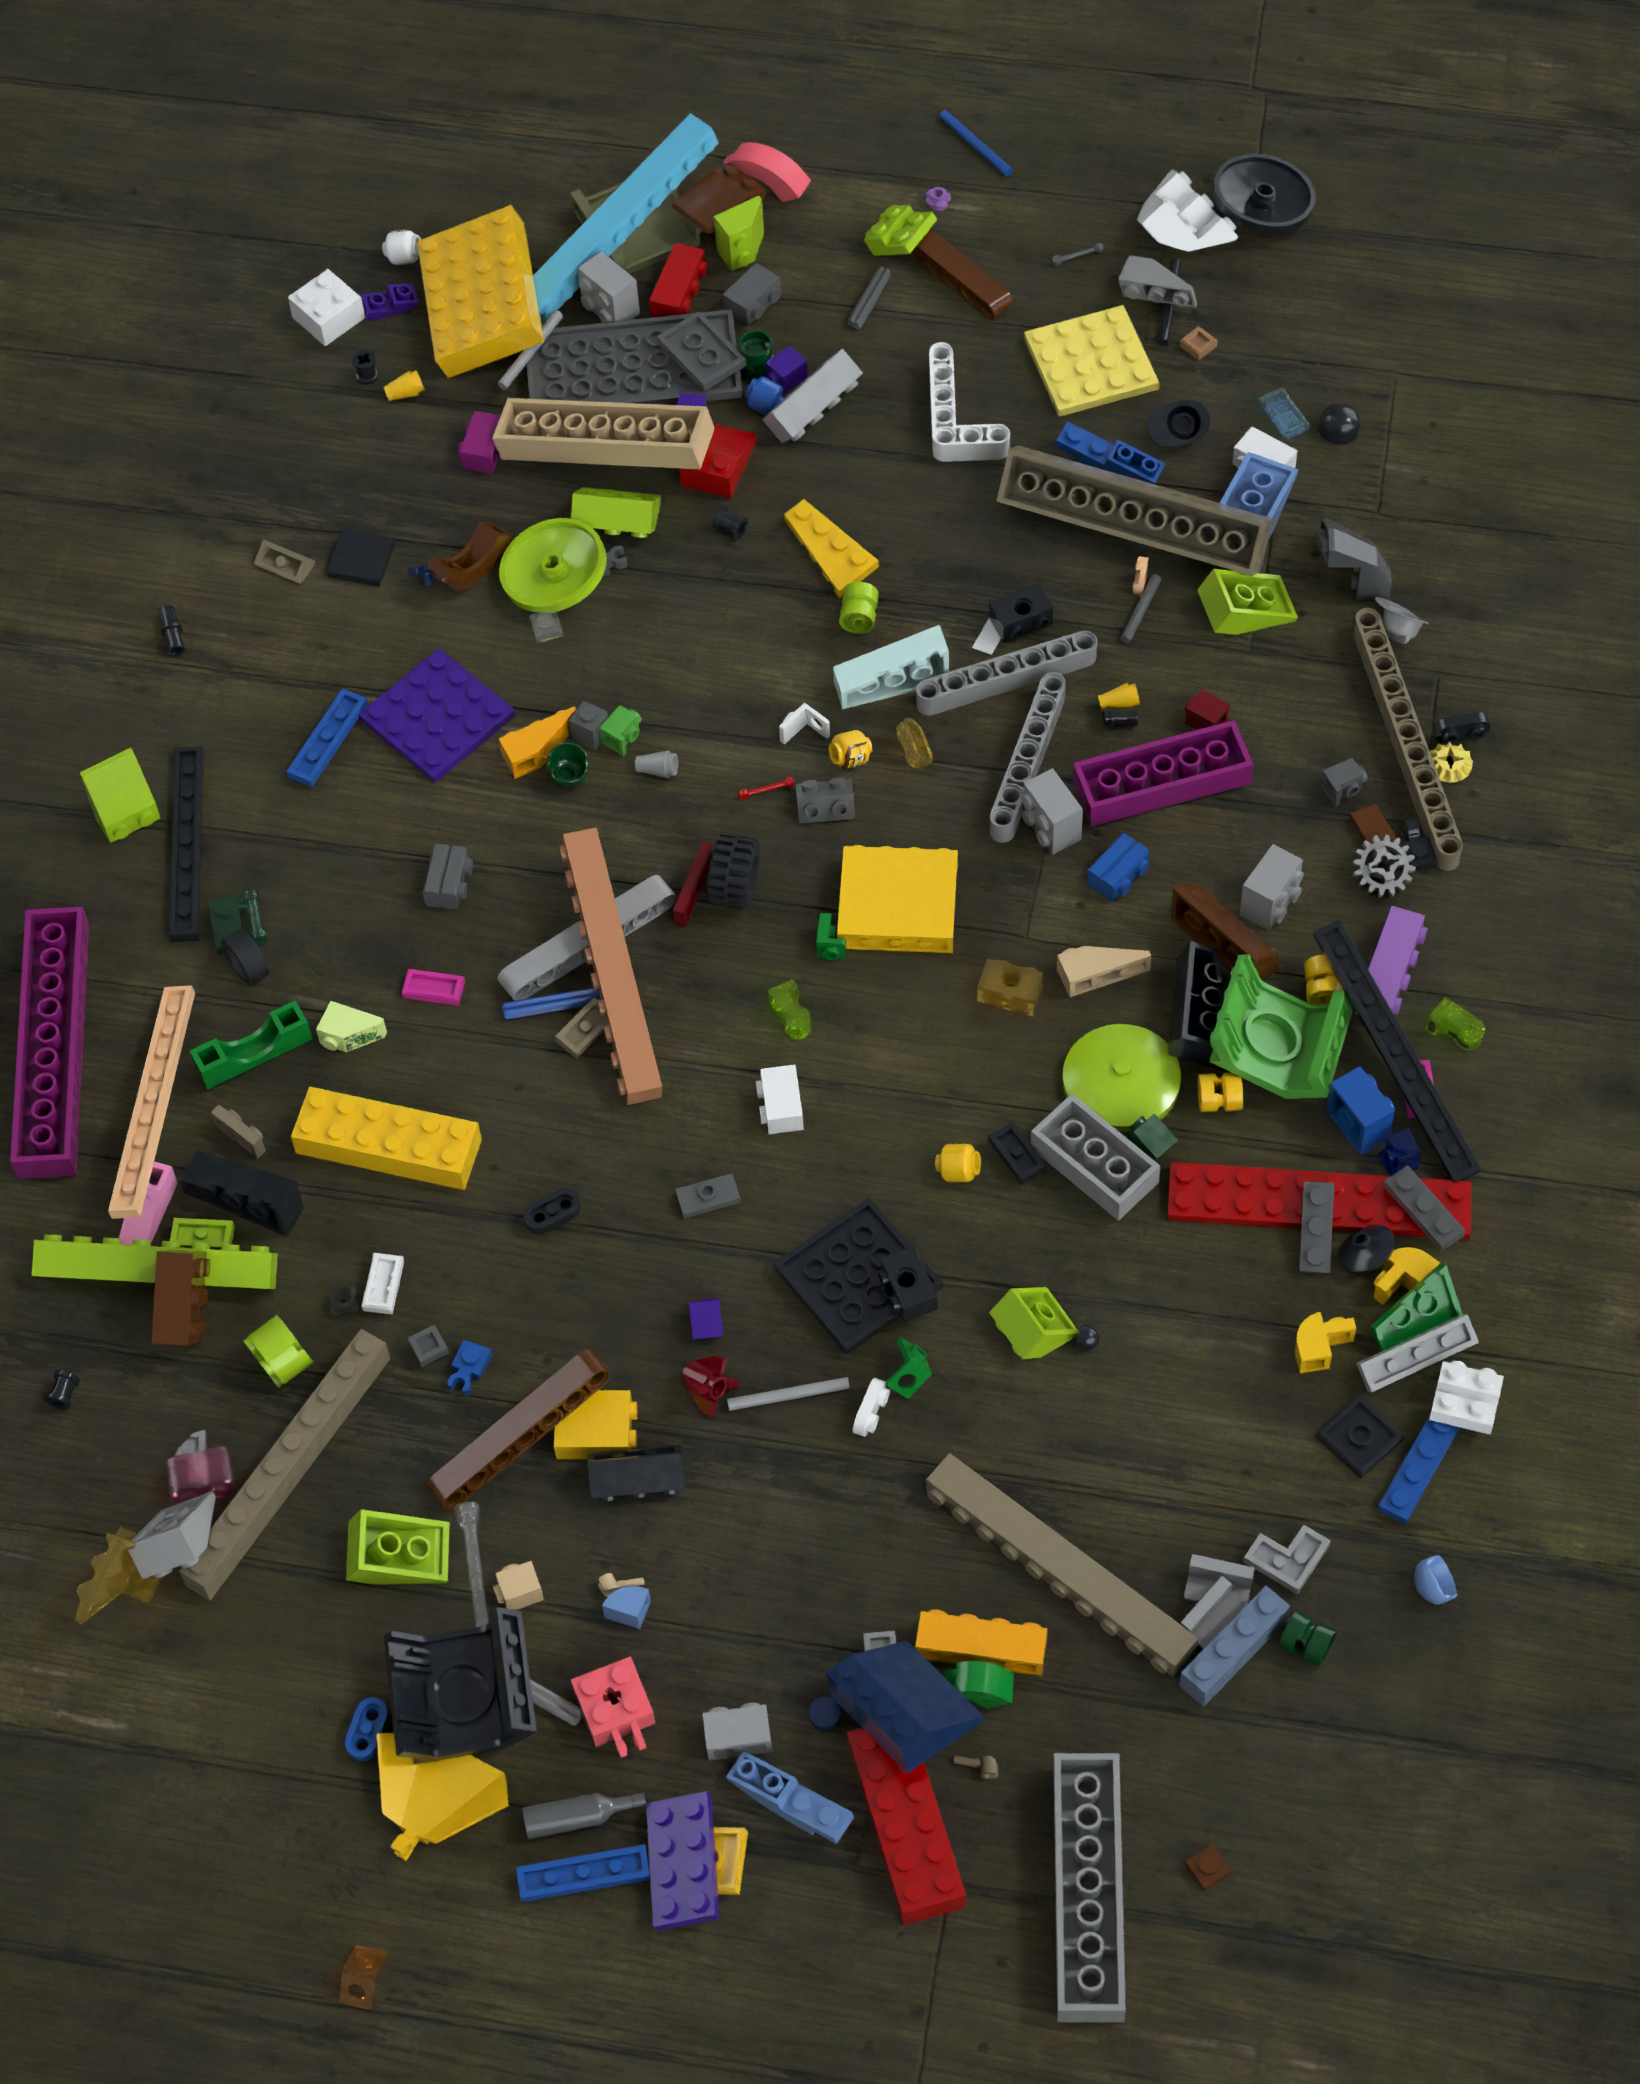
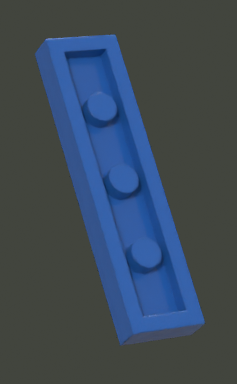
[286,688,368,787]
[1378,1416,1460,1525]
[516,1845,650,1902]

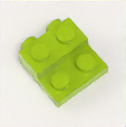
[864,205,937,256]

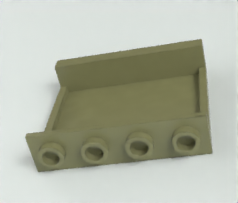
[570,183,702,274]

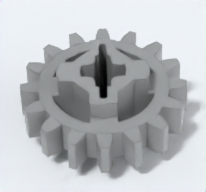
[1352,834,1416,898]

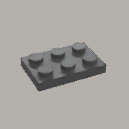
[657,311,747,391]

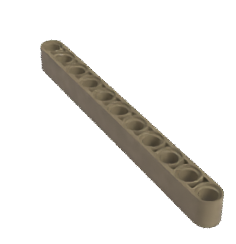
[1353,608,1463,871]

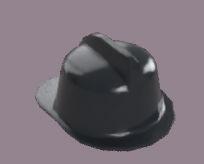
[1147,400,1210,447]

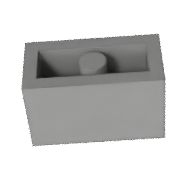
[702,1703,772,1761]

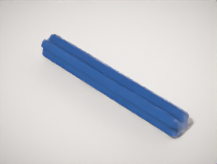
[502,988,601,1019]

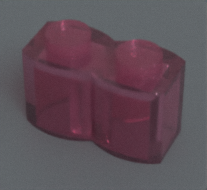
[166,1447,235,1503]

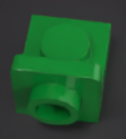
[816,913,846,960]

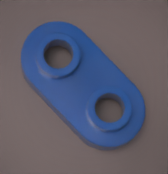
[345,1697,389,1762]

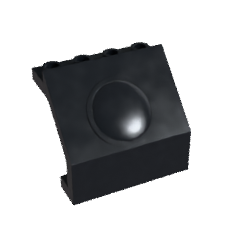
[383,1607,537,1764]

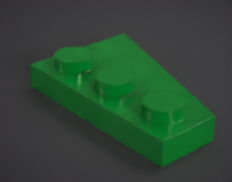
[1370,1262,1463,1353]

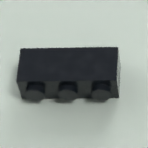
[587,1445,684,1501]

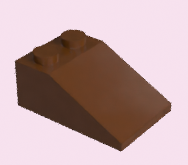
[672,164,767,234]

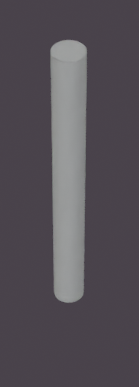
[498,310,563,390]
[727,1377,850,1411]

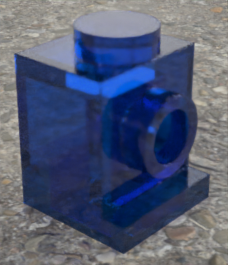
[1378,1128,1422,1176]

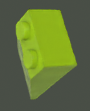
[1197,569,1298,635]
[80,748,160,843]
[346,1509,450,1585]

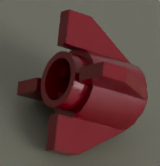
[681,1355,740,1417]

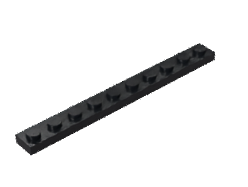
[1313,920,1481,1183]

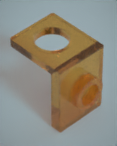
[339,1945,387,2010]

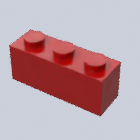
[649,243,708,318]

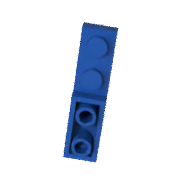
[1054,421,1166,484]

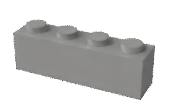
[762,348,863,444]

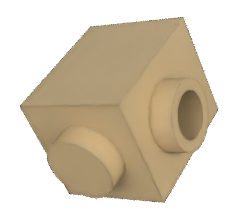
[493,1561,544,1610]

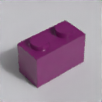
[457,411,501,474]

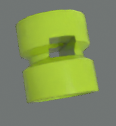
[839,582,879,634]

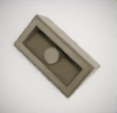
[253,539,316,584]

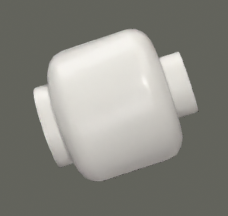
[382,229,421,265]

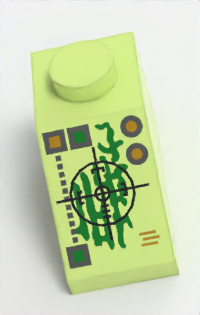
[316,1001,387,1052]

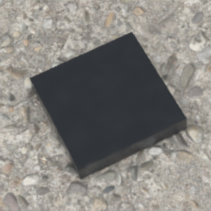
[327,529,395,586]
[1316,1395,1405,1479]

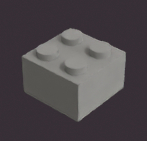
[578,251,640,323]
[1021,768,1083,855]
[1240,844,1304,931]

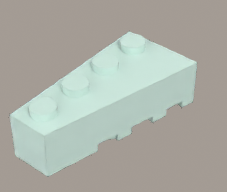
[833,625,949,709]

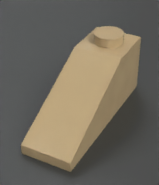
[1057,946,1151,997]

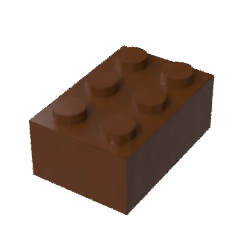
[152,1250,210,1346]

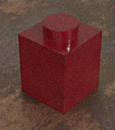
[1184,689,1230,730]

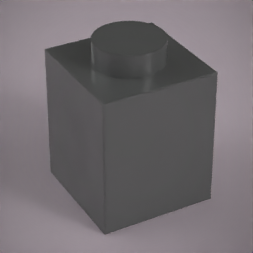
[569,700,608,751]

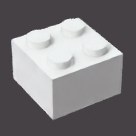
[288,269,365,346]

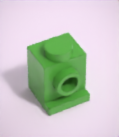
[599,705,642,757]

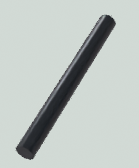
[1157,259,1181,346]

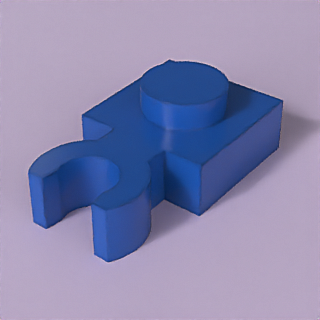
[447,1340,493,1397]

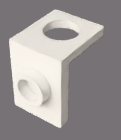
[779,703,830,744]

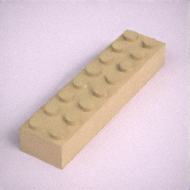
[492,398,715,469]

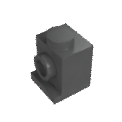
[1321,758,1368,807]

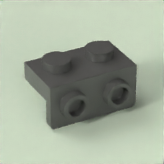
[796,777,855,823]

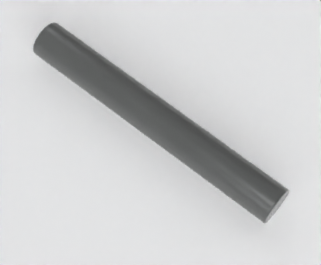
[1120,574,1162,643]

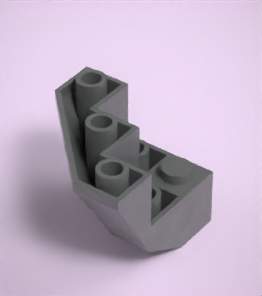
[1315,518,1392,600]

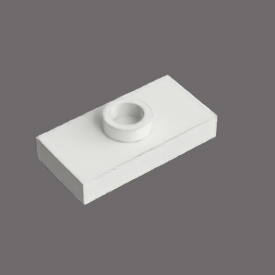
[362,1253,404,1315]

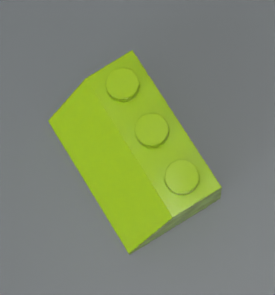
[571,487,662,538]

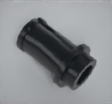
[1102,706,1138,729]

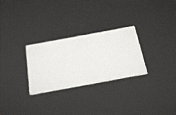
[972,619,1001,655]

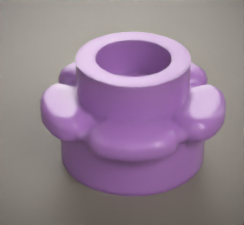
[925,187,951,211]

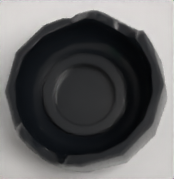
[1319,403,1361,444]

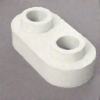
[853,1378,890,1437]

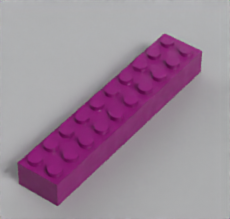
[10,906,89,1179]

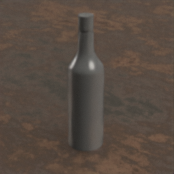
[522,1793,646,1839]

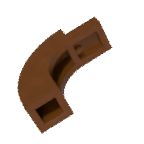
[427,521,513,591]

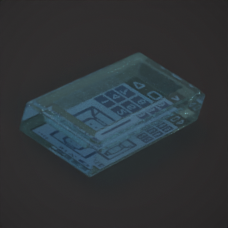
[1259,387,1310,440]

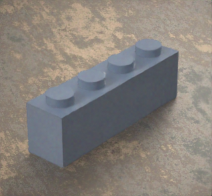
[1179,1585,1290,1707]

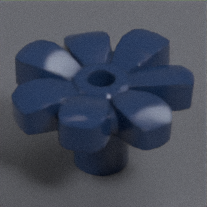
[407,563,434,586]

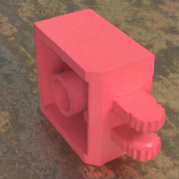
[571,1656,656,1758]

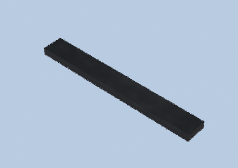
[169,746,204,942]

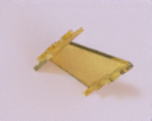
[75,1527,162,1624]

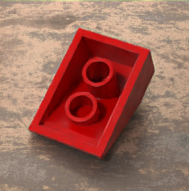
[679,423,758,499]

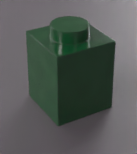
[1126,1113,1178,1161]

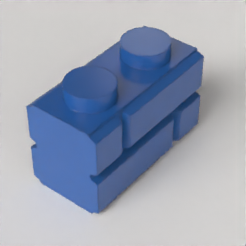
[1086,833,1150,901]

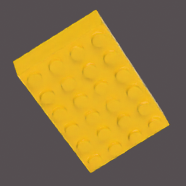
[417,205,544,378]

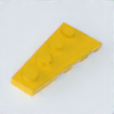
[784,499,879,598]

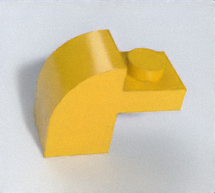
[1373,1247,1440,1305]
[1295,1312,1356,1374]

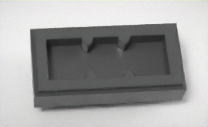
[675,1173,741,1219]

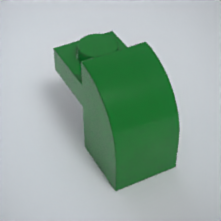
[940,1661,1014,1709]

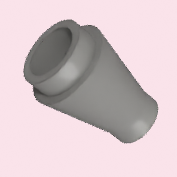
[635,750,678,778]

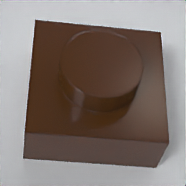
[1185,1844,1231,1892]

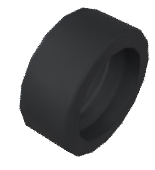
[221,929,269,986]

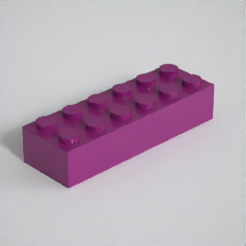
[1073,720,1253,827]

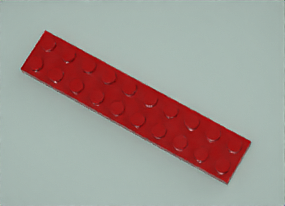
[1167,1162,1471,1240]

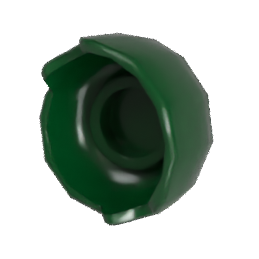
[546,742,589,788]

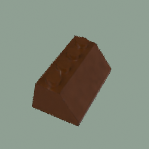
[1171,884,1279,981]

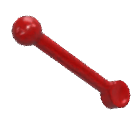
[737,777,795,801]

